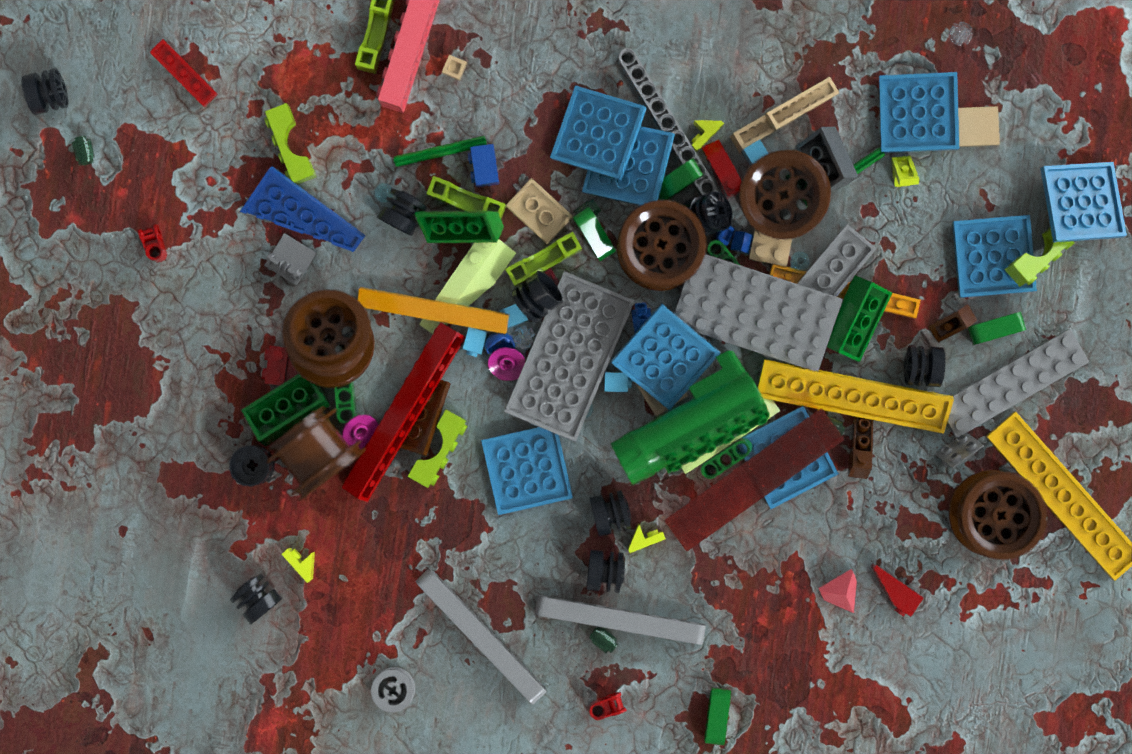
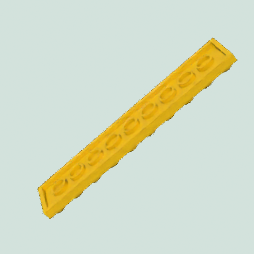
[757,359,954,434]
[986,411,1132,581]

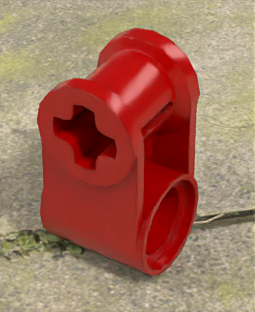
[138,224,167,263]
[588,692,627,720]

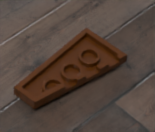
[400,380,451,456]

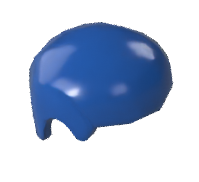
[485,332,515,354]

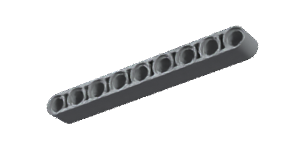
[618,48,716,196]
[415,568,547,705]
[535,595,706,644]

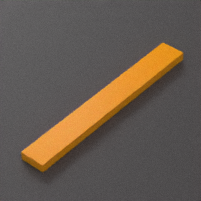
[769,264,921,319]
[358,287,509,334]

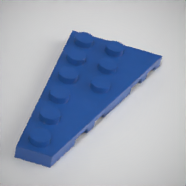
[240,166,366,252]

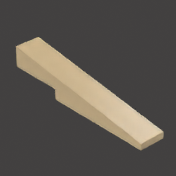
[730,77,839,153]

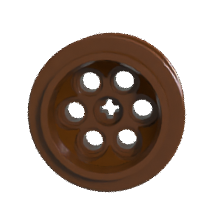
[740,150,831,240]
[617,200,706,291]
[282,289,375,388]
[266,406,366,502]
[949,470,1047,560]

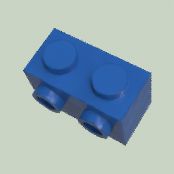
[468,144,499,188]

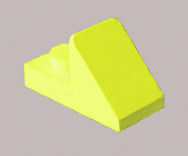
[691,120,724,152]
[891,156,919,187]
[628,524,665,553]
[282,548,315,583]

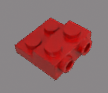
[262,345,298,386]

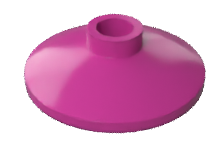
[488,347,526,381]
[342,415,378,449]

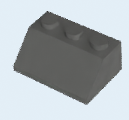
[795,127,858,192]

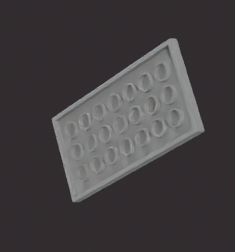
[675,254,843,371]
[504,271,634,442]

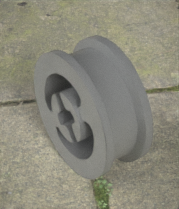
[371,667,415,712]

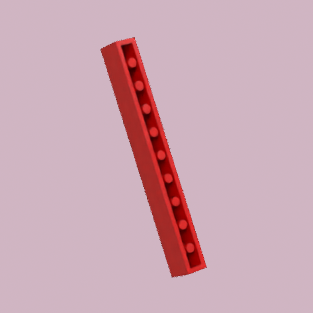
[341,322,466,502]

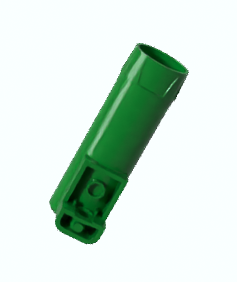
[610,350,770,485]

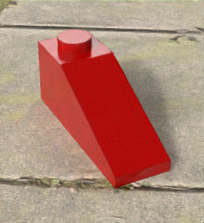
[701,139,742,199]
[871,563,924,617]

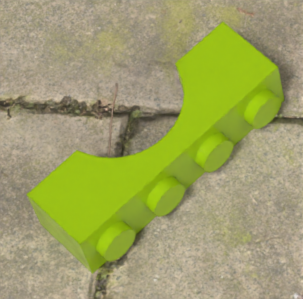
[355,0,395,74]
[264,103,316,185]
[426,176,506,218]
[1004,227,1075,287]
[505,232,582,287]
[408,409,468,488]

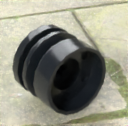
[21,68,69,115]
[376,188,427,236]
[683,191,733,236]
[512,270,563,322]
[903,345,946,387]
[229,445,275,486]
[590,490,631,537]
[587,549,625,593]
[230,573,283,625]

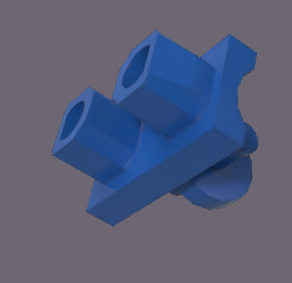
[631,302,651,334]

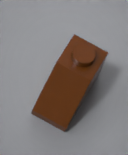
[928,304,977,343]

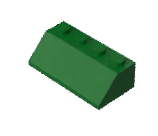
[415,211,504,243]
[827,275,892,362]
[241,374,331,446]

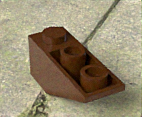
[848,416,874,479]

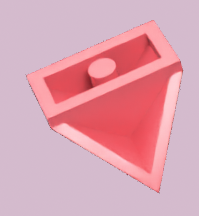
[818,569,857,613]

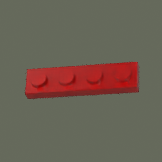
[150,39,218,107]

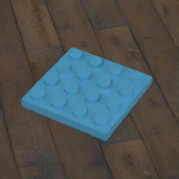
[879,72,959,153]
[550,85,647,181]
[582,126,675,206]
[1040,162,1127,242]
[952,215,1037,298]
[611,303,720,410]
[737,406,839,509]
[481,427,573,515]

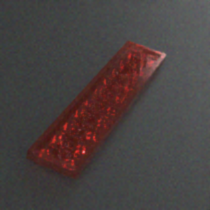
[664,408,845,552]

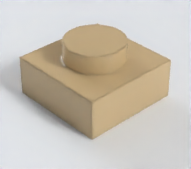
[442,55,467,81]

